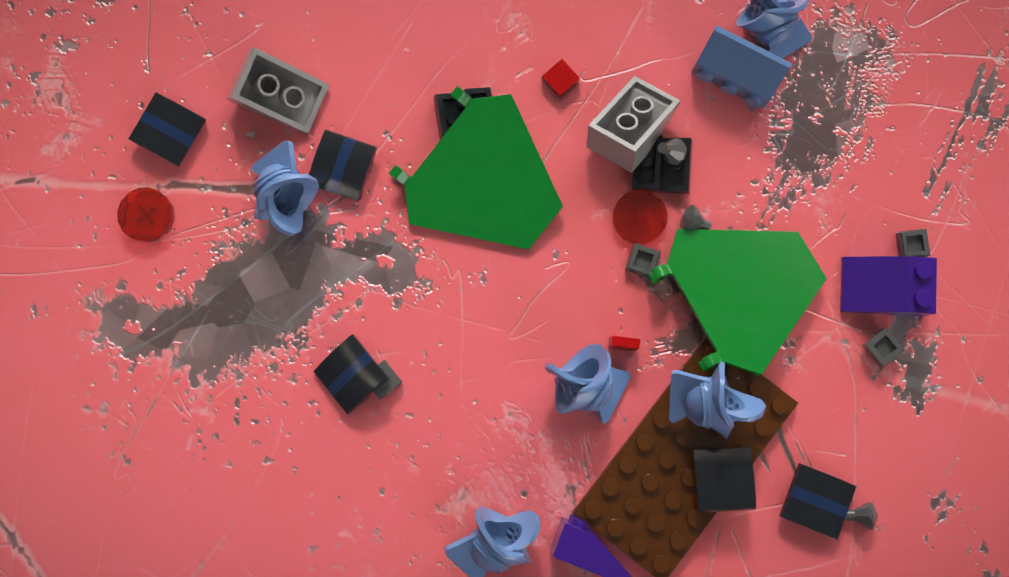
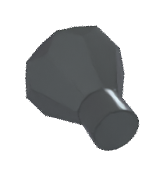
[658,139,687,165]
[680,205,712,230]
[845,502,878,530]

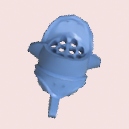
[736,0,812,59]
[251,140,319,236]
[544,344,631,424]
[669,362,766,439]
[445,506,540,577]

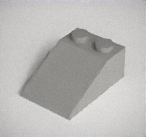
[226,47,329,134]
[586,76,681,173]

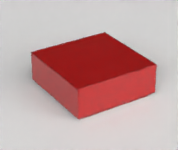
[542,59,580,98]
[608,336,640,351]

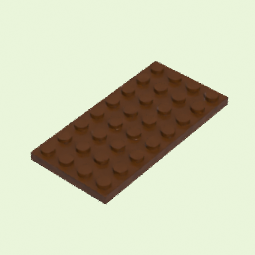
[572,336,798,577]

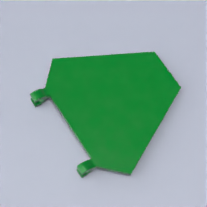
[389,86,563,249]
[648,229,827,376]

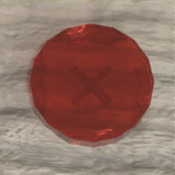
[117,187,175,243]
[612,190,667,244]

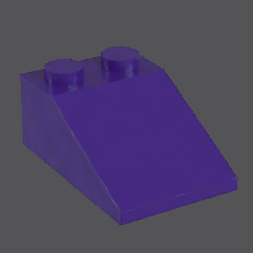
[840,256,937,317]
[550,515,632,577]

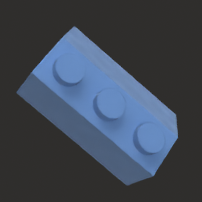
[692,25,792,108]

